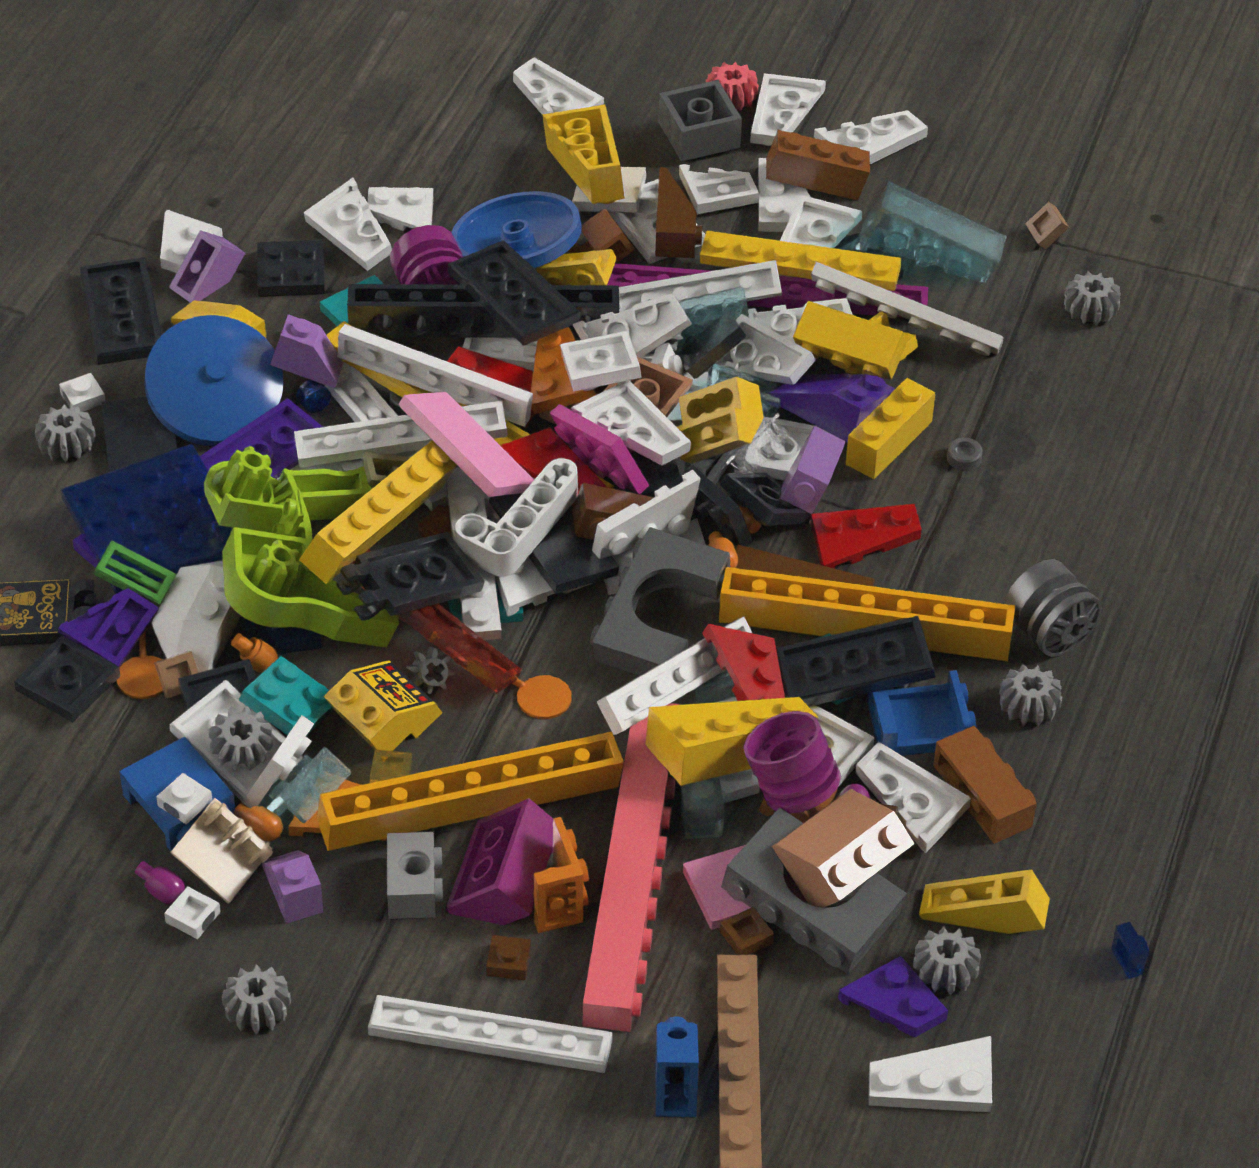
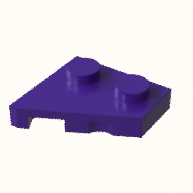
[58,588,159,667]
[838,956,948,1038]

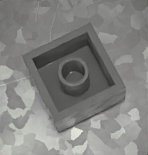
[658,80,742,161]

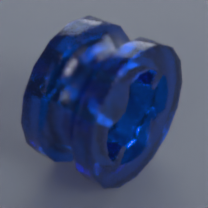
[296,379,331,413]

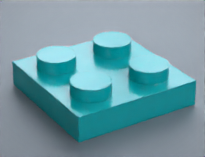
[239,656,334,736]

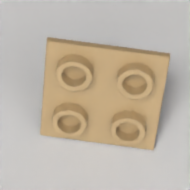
[170,798,273,904]

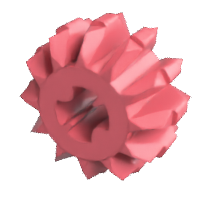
[706,62,759,112]

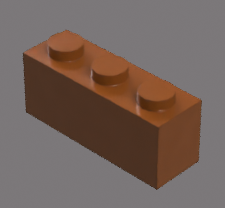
[766,130,870,200]
[933,725,1037,844]

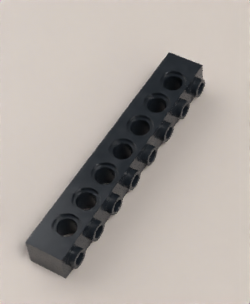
[347,284,620,338]

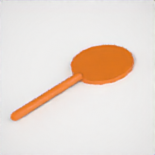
[116,631,163,699]
[463,654,572,719]

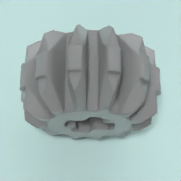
[1064,271,1121,326]
[35,404,95,462]
[999,664,1062,727]
[209,705,273,771]
[913,926,981,996]
[222,964,291,1035]

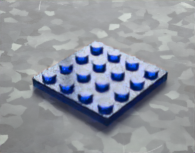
[61,444,233,594]

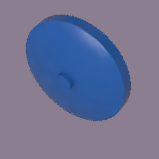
[451,191,582,268]
[144,315,283,446]

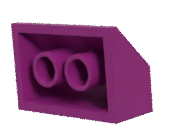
[445,798,553,926]

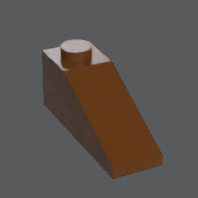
[655,167,702,258]
[572,483,654,540]

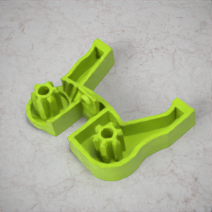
[204,446,399,648]

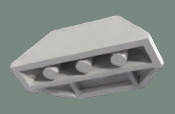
[152,560,241,673]

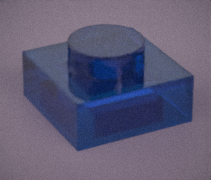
[1111,922,1149,979]

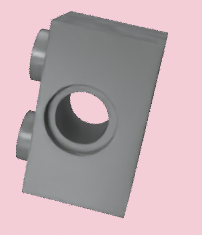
[387,832,443,919]

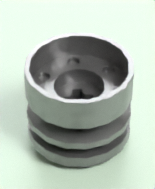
[1004,559,1102,657]

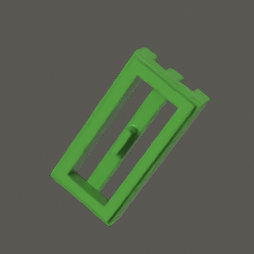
[94,541,176,607]

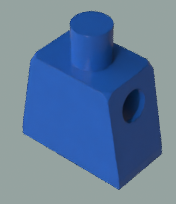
[655,1016,699,1117]

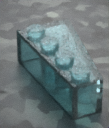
[855,181,1006,283]

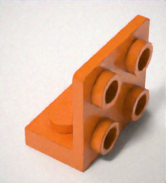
[534,817,589,933]

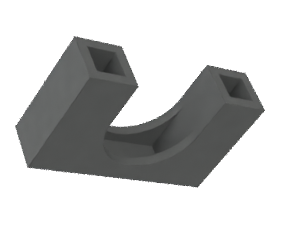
[590,527,730,676]
[721,808,907,974]

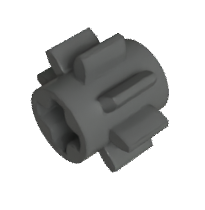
[406,646,455,694]

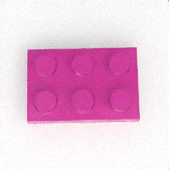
[550,404,649,494]

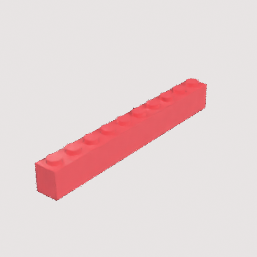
[583,703,679,1032]

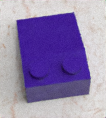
[766,374,895,443]

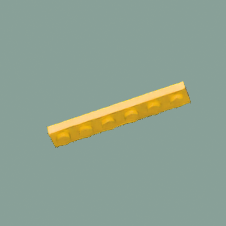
[700,231,901,291]

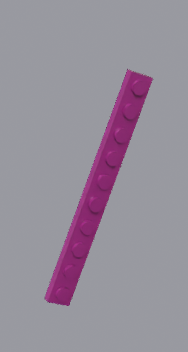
[607,264,928,318]

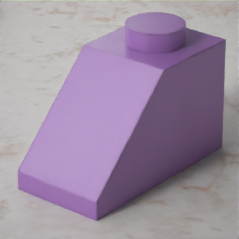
[169,230,245,303]
[270,315,344,388]
[781,426,845,514]
[262,850,323,924]

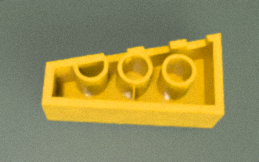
[542,105,625,204]
[645,697,818,786]

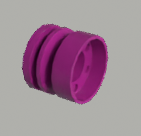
[390,225,463,285]
[743,711,842,814]

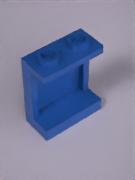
[867,670,976,756]
[119,737,235,851]

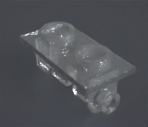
[721,413,789,473]

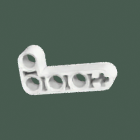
[455,458,578,577]

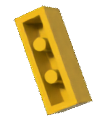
[793,301,906,380]
[846,378,935,479]

